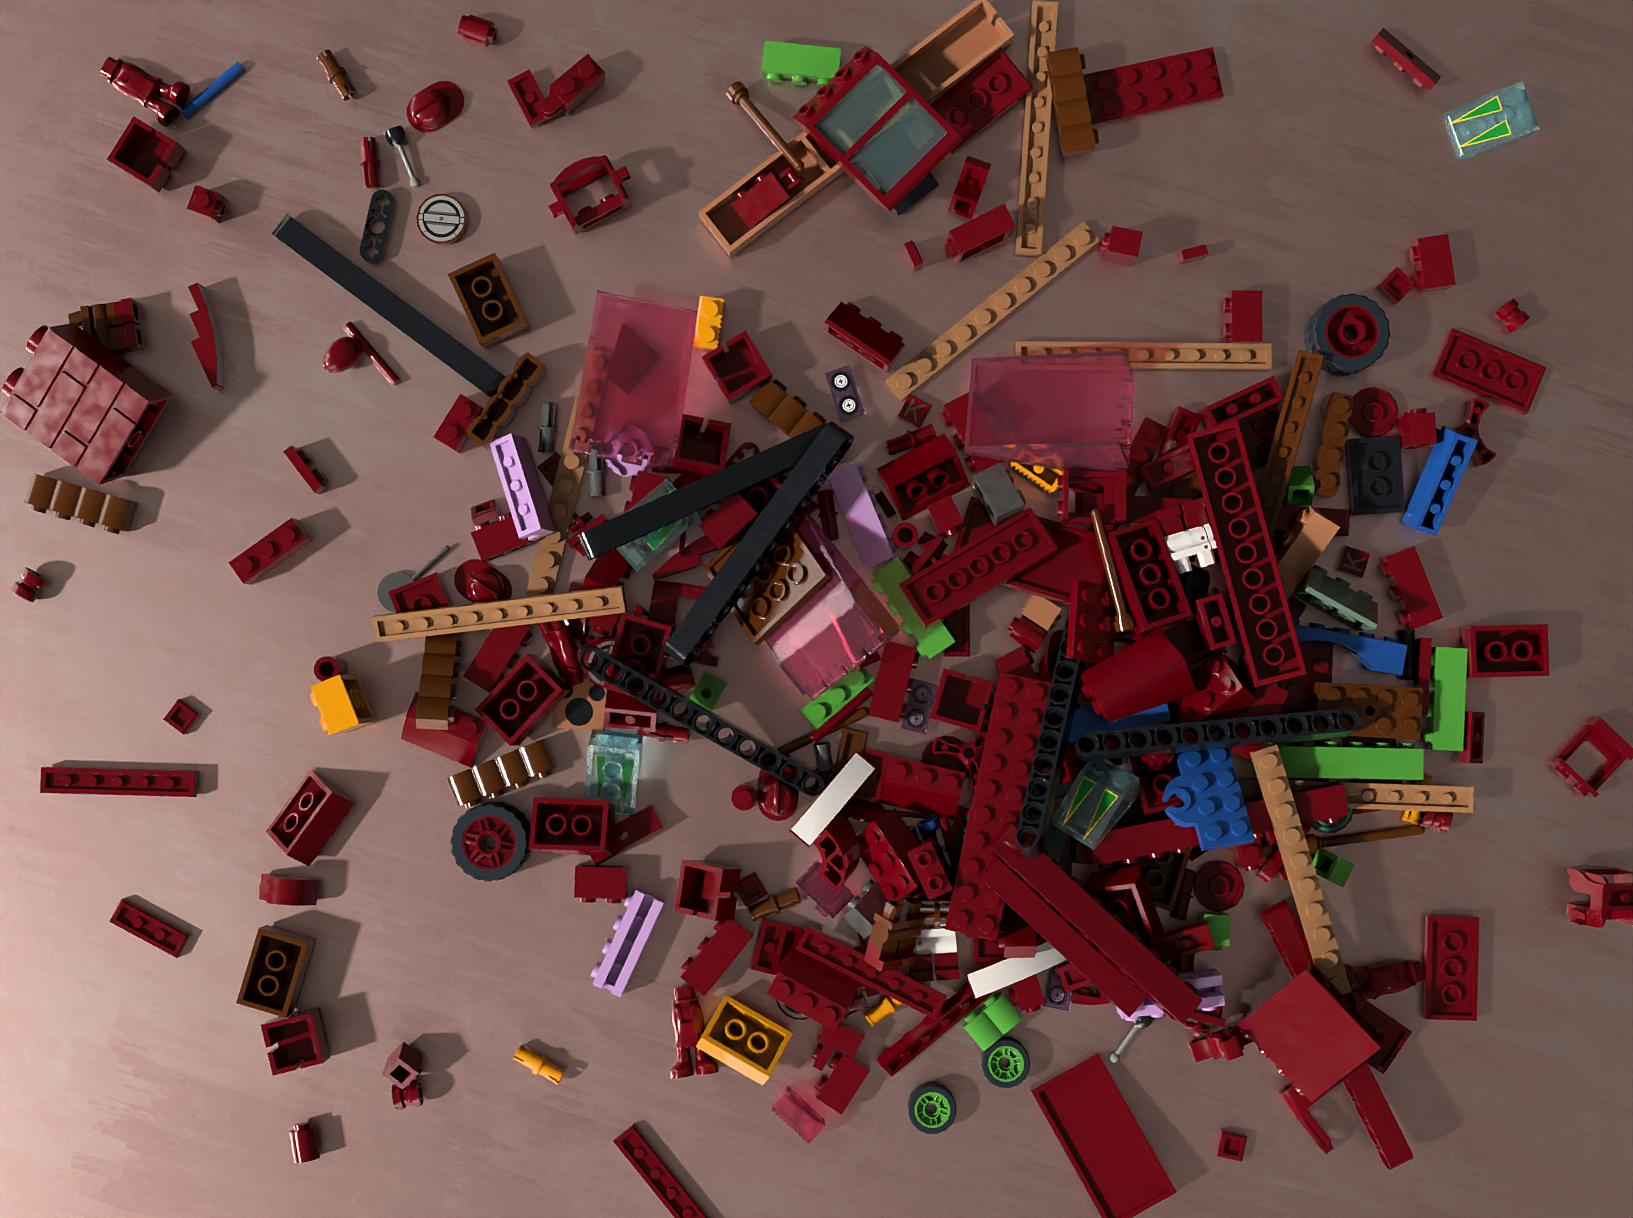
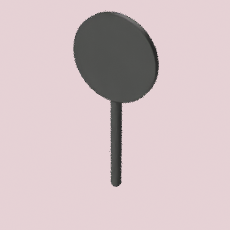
[378,545,449,613]

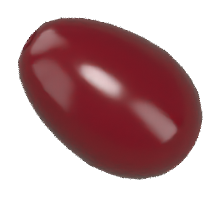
[322,337,362,373]

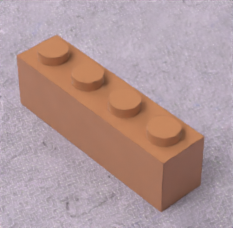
[1275,505,1340,600]

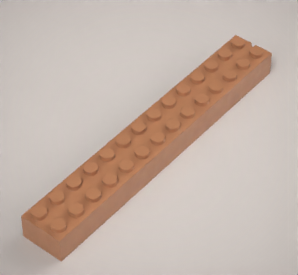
[698,0,1014,258]

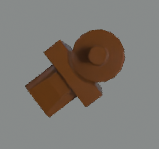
[915,895,952,928]

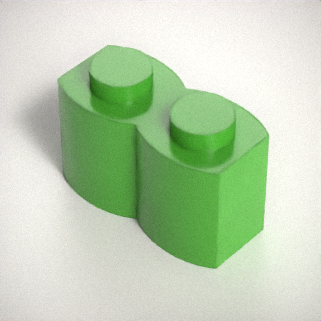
[962,992,1023,1051]

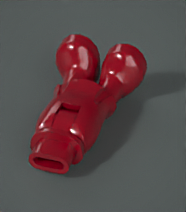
[100,57,190,127]
[537,620,584,687]
[1344,960,1425,1011]
[670,986,719,1079]

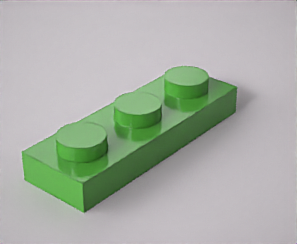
[800,664,875,729]

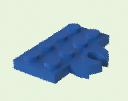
[1162,748,1255,851]

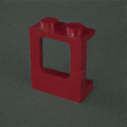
[1057,468,1127,525]
[1550,717,1633,798]

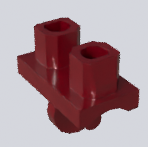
[566,512,608,557]
[903,532,948,575]
[1183,1006,1225,1039]

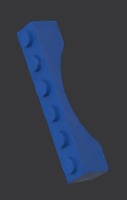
[1293,619,1407,675]

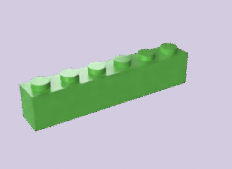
[1266,741,1424,780]

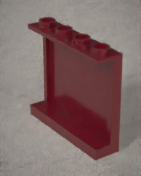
[1238,960,1384,1102]

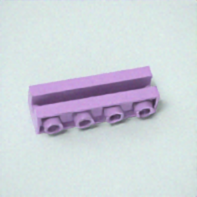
[489,433,555,541]
[828,462,897,570]
[591,888,665,997]
[1116,968,1225,1021]

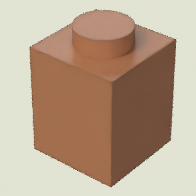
[1020,594,1062,631]

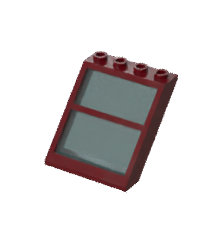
[793,46,963,212]

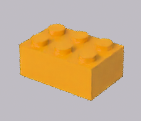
[310,675,374,735]
[696,994,793,1086]

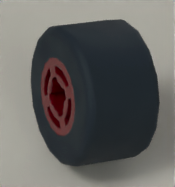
[1178,564,1210,612]

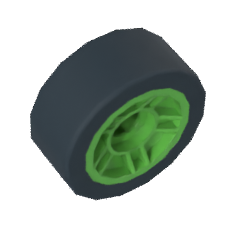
[980,1036,1030,1088]
[907,1082,956,1134]

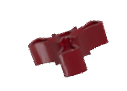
[1430,398,1496,467]
[931,722,989,790]
[1189,1024,1253,1062]

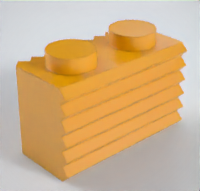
[693,296,726,353]
[1009,443,1063,494]

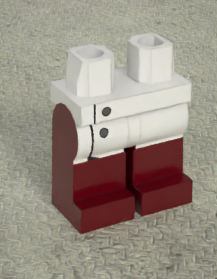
[1151,497,1217,574]
[909,924,960,982]

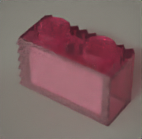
[796,859,854,918]
[772,1086,826,1143]

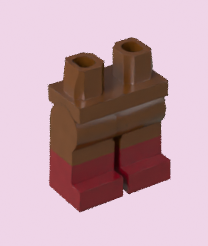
[68,298,144,353]
[864,896,926,972]

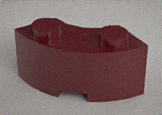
[813,814,860,892]

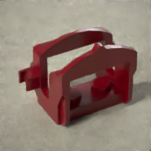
[548,155,632,234]
[1566,865,1633,928]

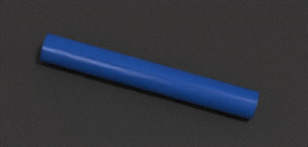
[180,61,244,118]

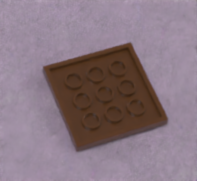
[703,509,831,646]

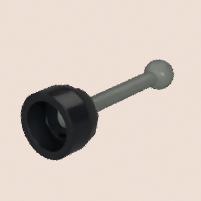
[383,126,420,187]
[1110,1015,1155,1063]

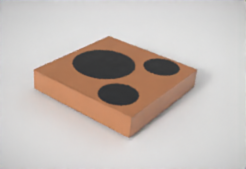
[552,676,608,732]

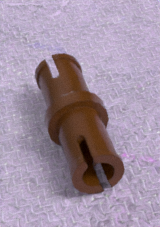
[316,49,357,101]
[748,887,801,921]

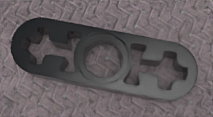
[360,190,396,264]

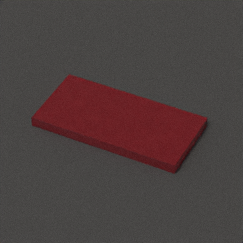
[953,497,1107,605]
[1031,1053,1177,1218]

